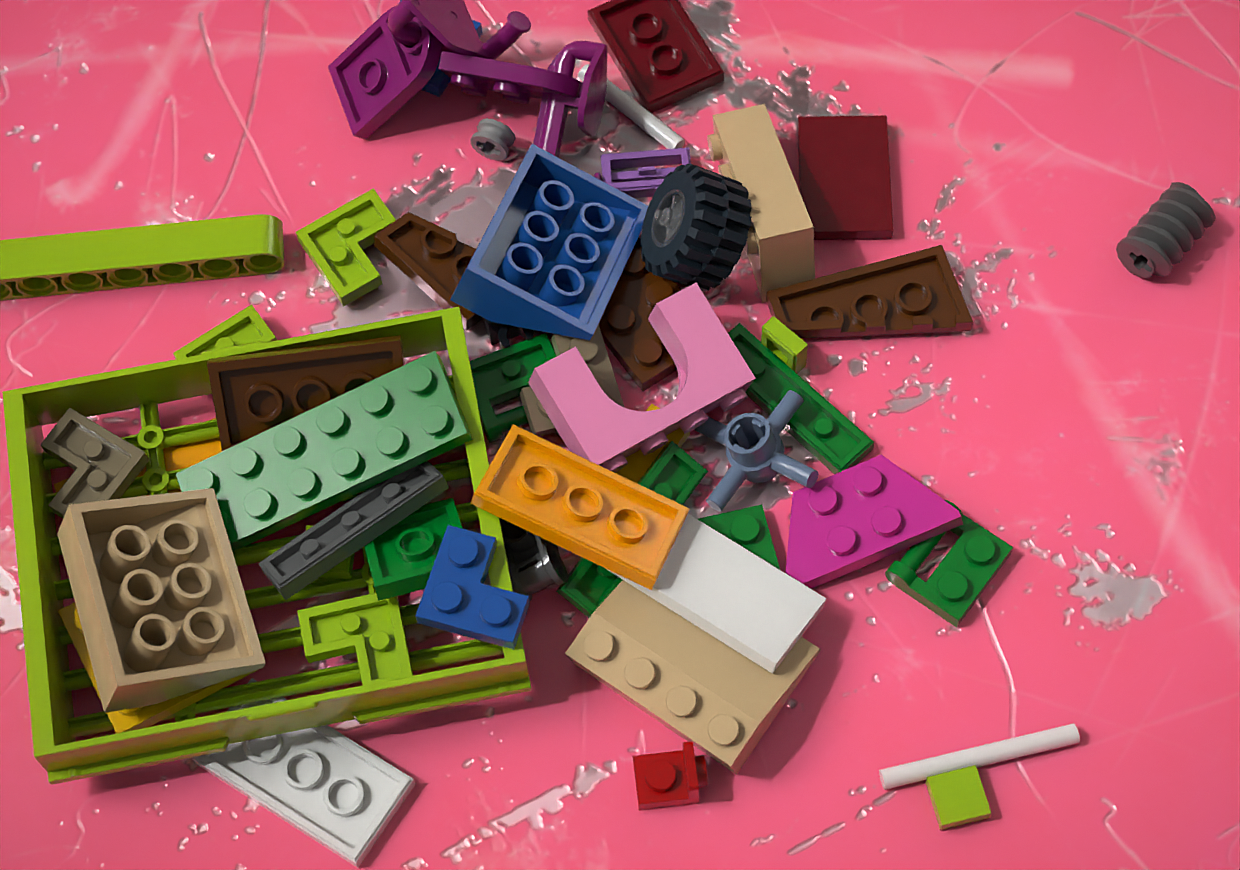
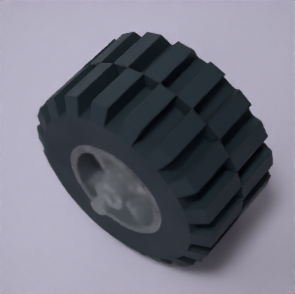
[640,163,752,291]

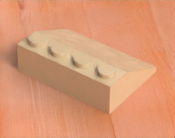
[57,488,266,713]
[565,580,820,775]

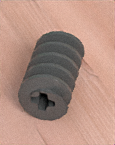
[1116,182,1216,279]

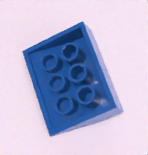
[450,144,648,340]

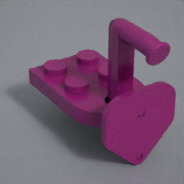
[328,0,531,139]
[438,41,607,181]

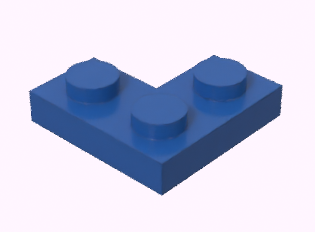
[415,525,530,649]

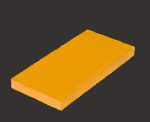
[471,424,690,590]

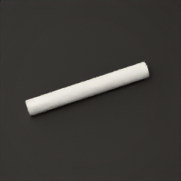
[578,64,685,149]

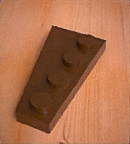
[766,245,973,338]

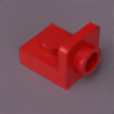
[632,741,708,810]

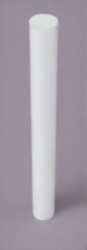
[879,723,1080,790]

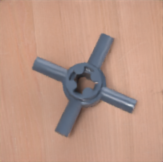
[694,390,818,512]

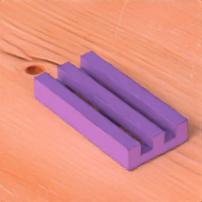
[601,147,691,198]

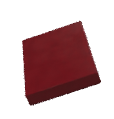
[587,0,724,113]
[797,115,894,240]

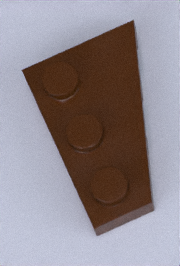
[374,212,483,331]

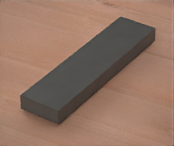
[259,461,449,600]

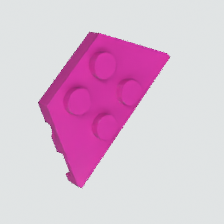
[785,454,963,589]

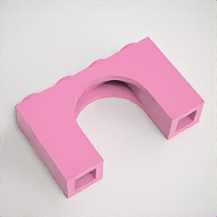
[528,283,756,473]

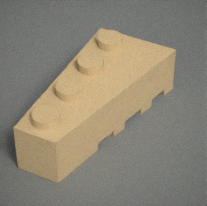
[707,104,815,303]

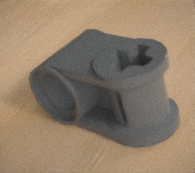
[499,518,568,601]

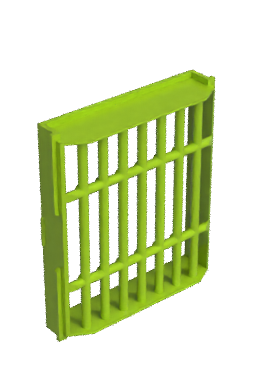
[2,307,532,785]

